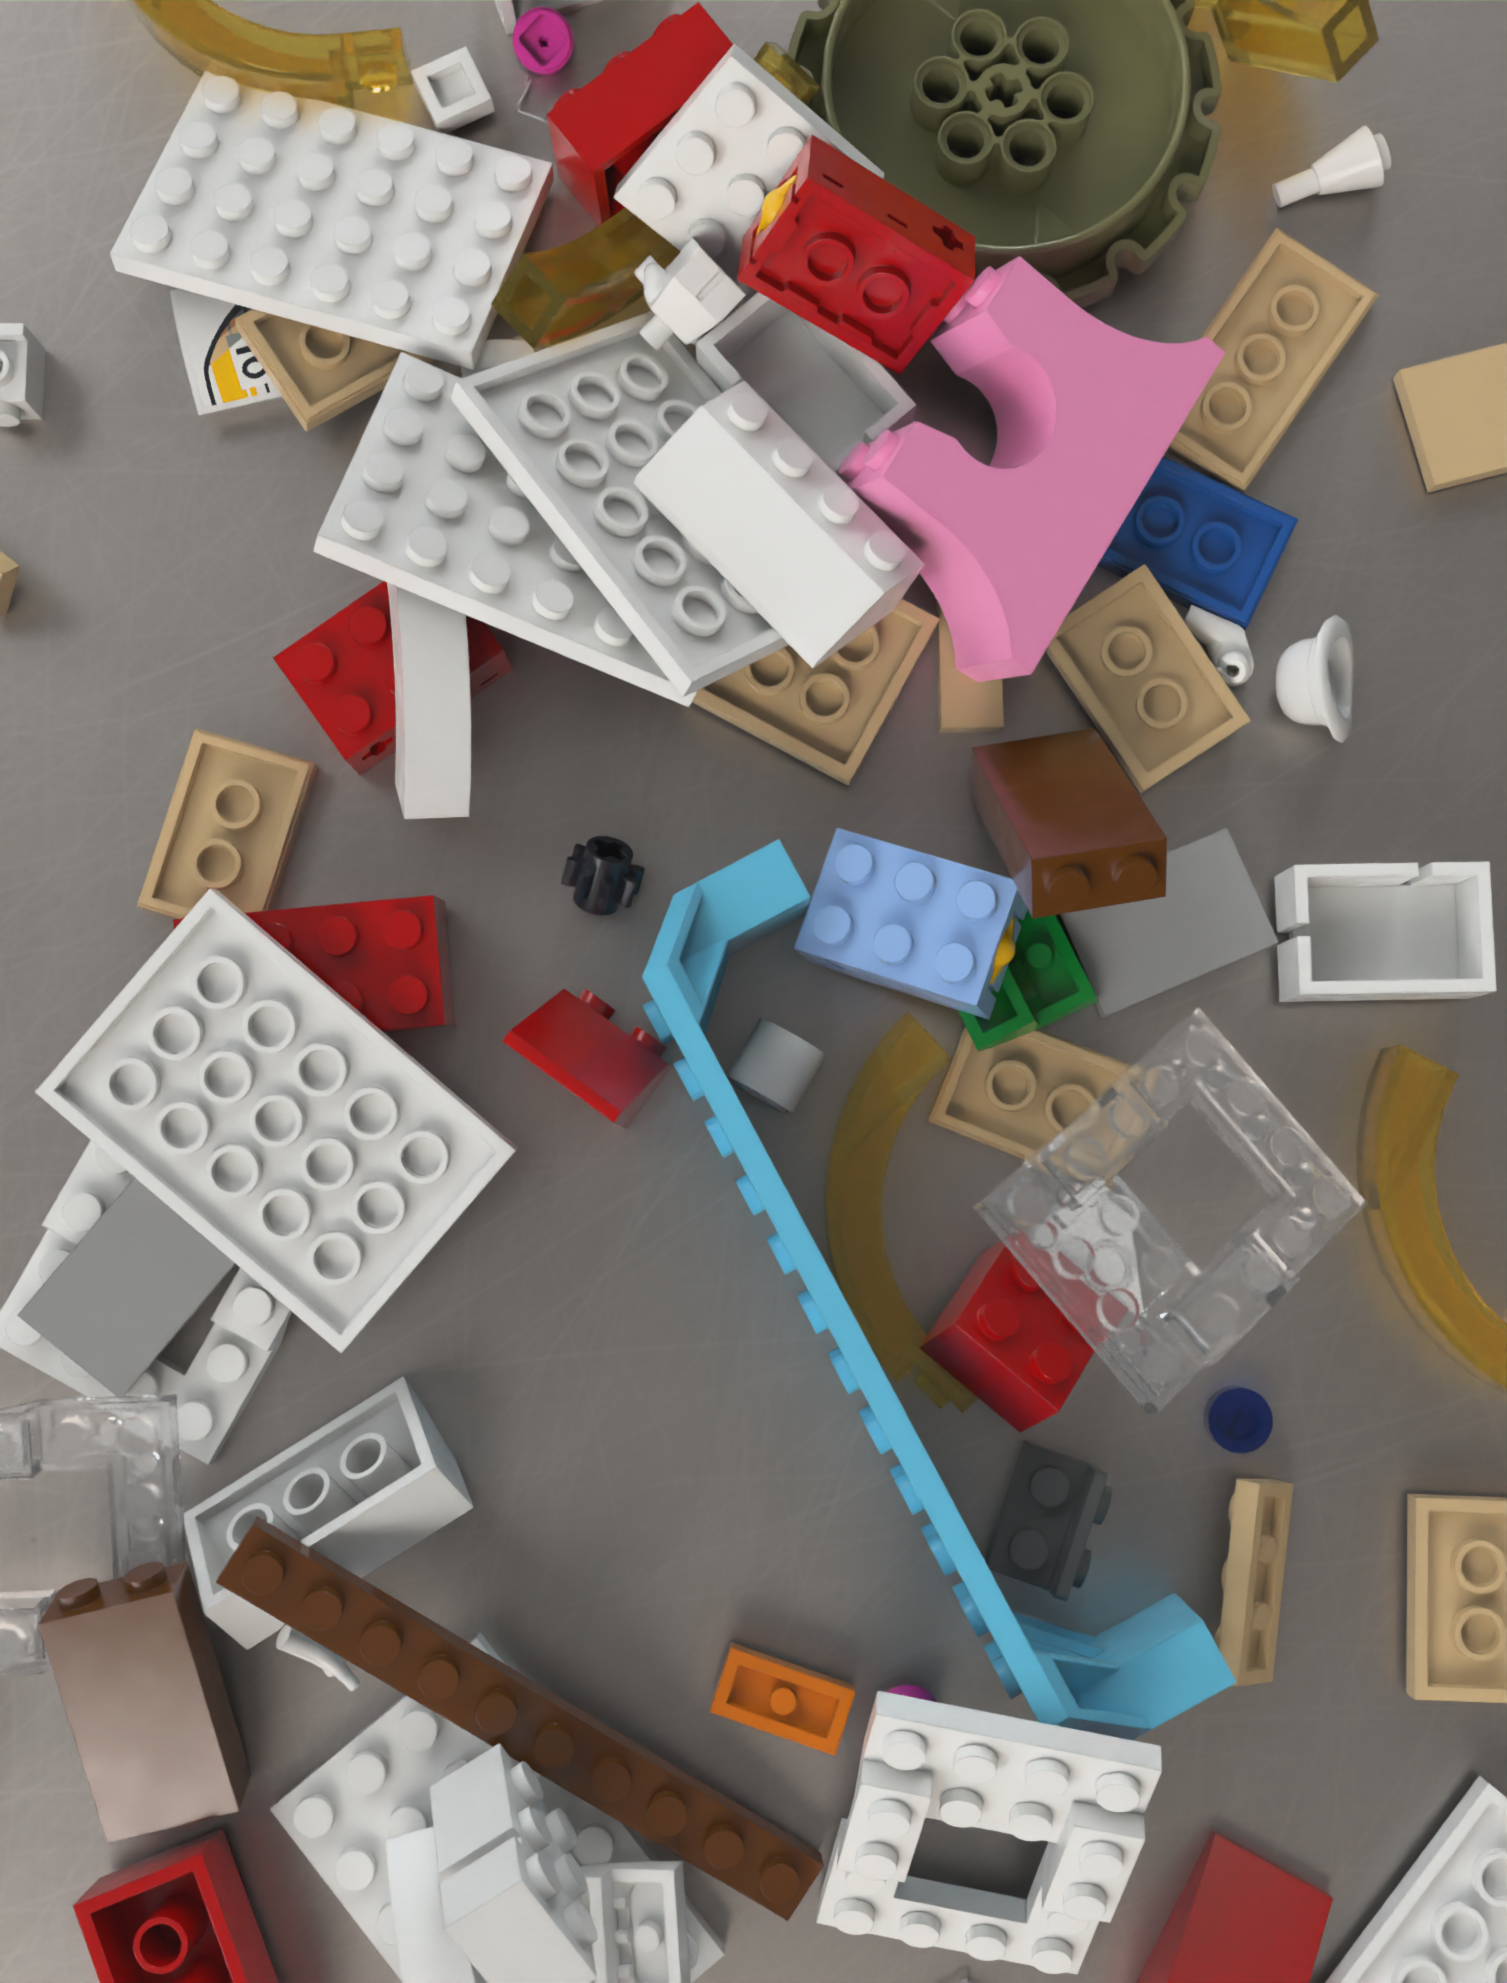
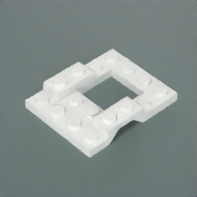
[0,1140,292,1465]
[816,1691,1162,1975]

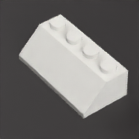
[633,381,925,669]
[182,1376,474,1650]

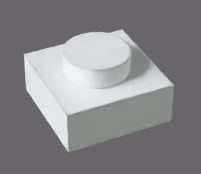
[411,46,495,134]

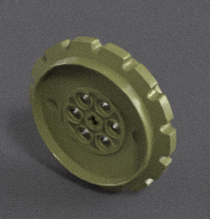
[784,0,1222,308]

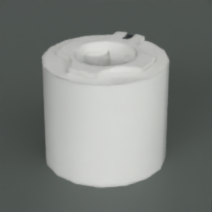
[727,1018,826,1114]

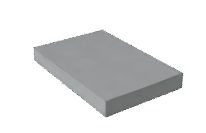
[1056,828,1279,1018]
[17,1177,236,1399]

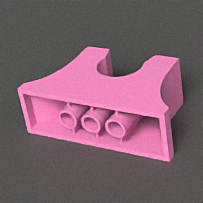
[838,256,1226,682]

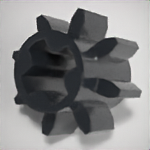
[561,836,645,915]

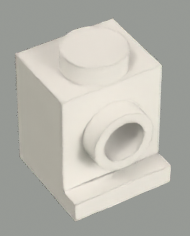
[0,323,45,427]

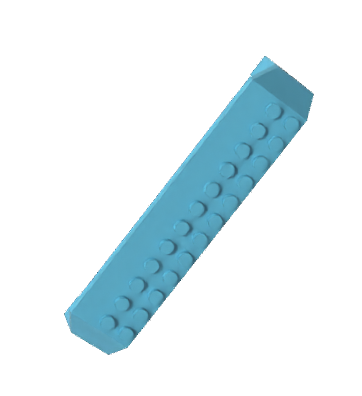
[642,839,1236,1740]

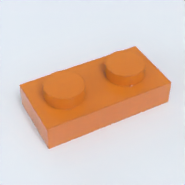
[710,1642,856,1756]

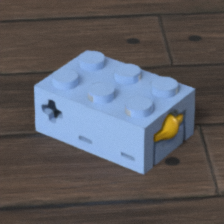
[794,828,1027,1020]

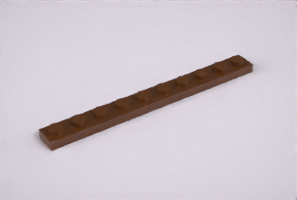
[216,1516,824,1921]

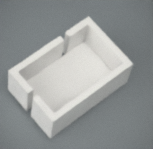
[696,292,916,480]
[1274,861,1497,1002]
[429,1743,598,1983]

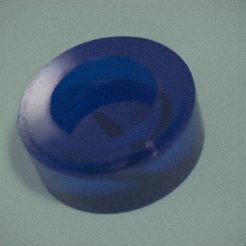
[1203,1386,1273,1453]

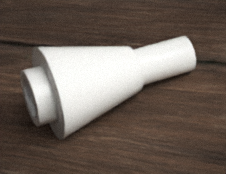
[1272,125,1391,208]

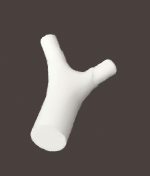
[276,1624,360,1691]

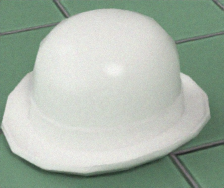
[1275,615,1354,743]

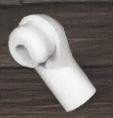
[1183,604,1254,687]

